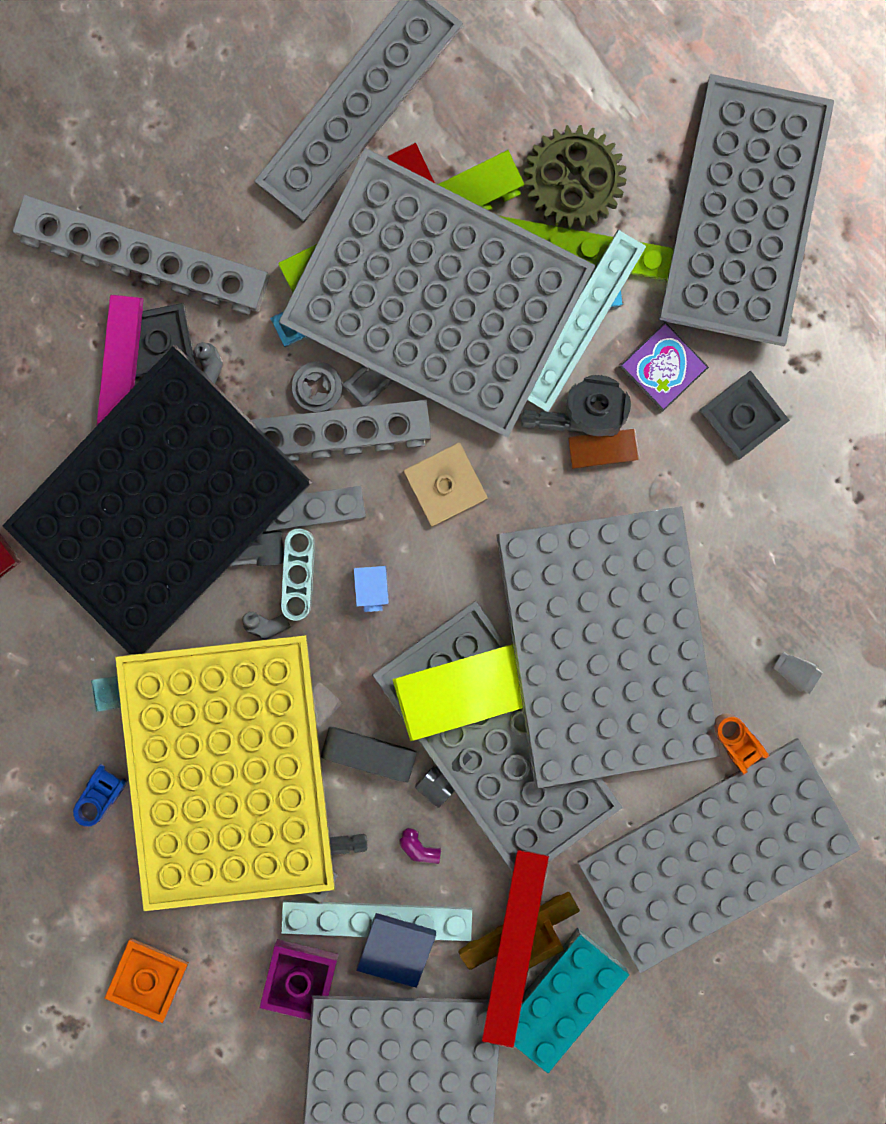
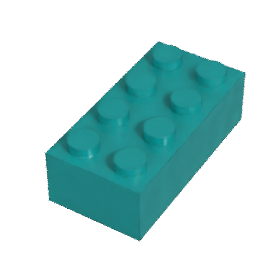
[514,928,629,1073]

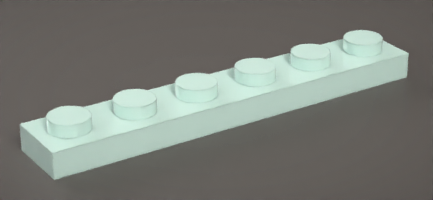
[527,230,646,412]
[281,900,472,941]

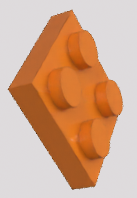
[104,938,189,1023]

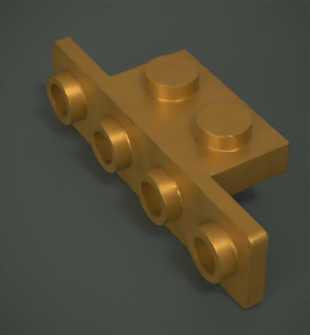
[458,892,580,970]

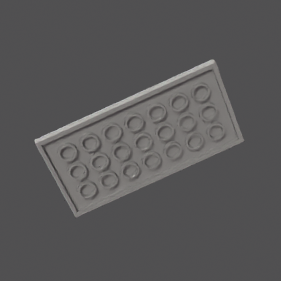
[659,74,834,347]
[372,601,623,873]
[578,738,861,973]

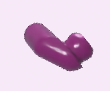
[399,828,441,864]

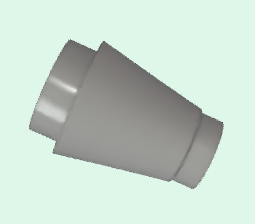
[773,652,823,694]

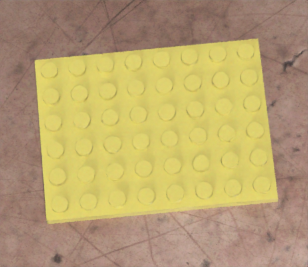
[115,635,335,911]

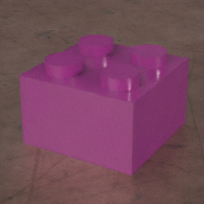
[260,939,339,1020]

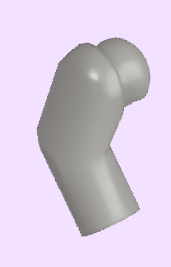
[194,342,223,384]

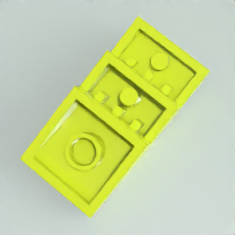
[392,644,523,741]

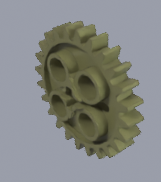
[523,125,627,229]

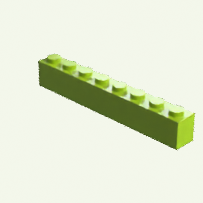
[278,150,525,292]

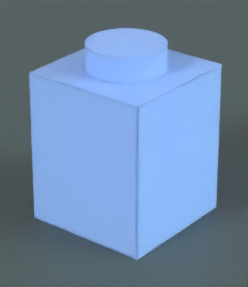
[354,566,389,612]

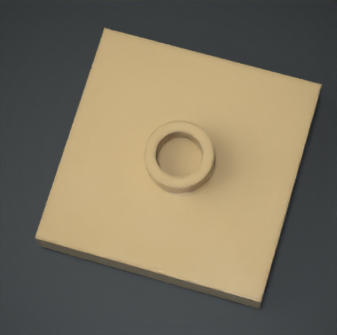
[403,442,488,527]

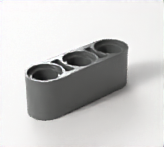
[320,726,417,783]

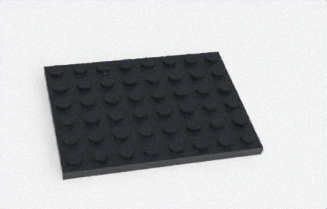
[2,345,312,655]

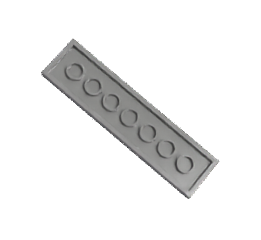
[255,0,463,223]

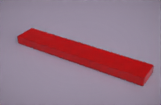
[482,849,549,1048]

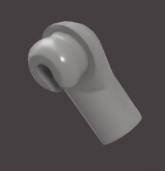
[242,612,291,639]

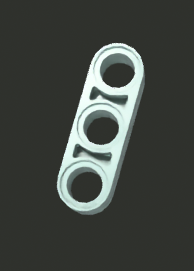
[281,528,315,621]

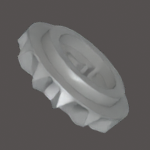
[292,361,343,412]

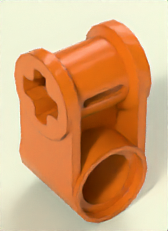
[715,713,769,775]

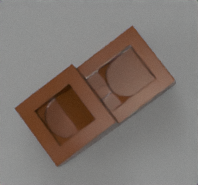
[568,429,639,469]

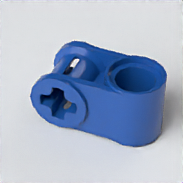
[73,764,128,826]

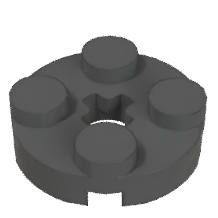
[566,375,631,436]

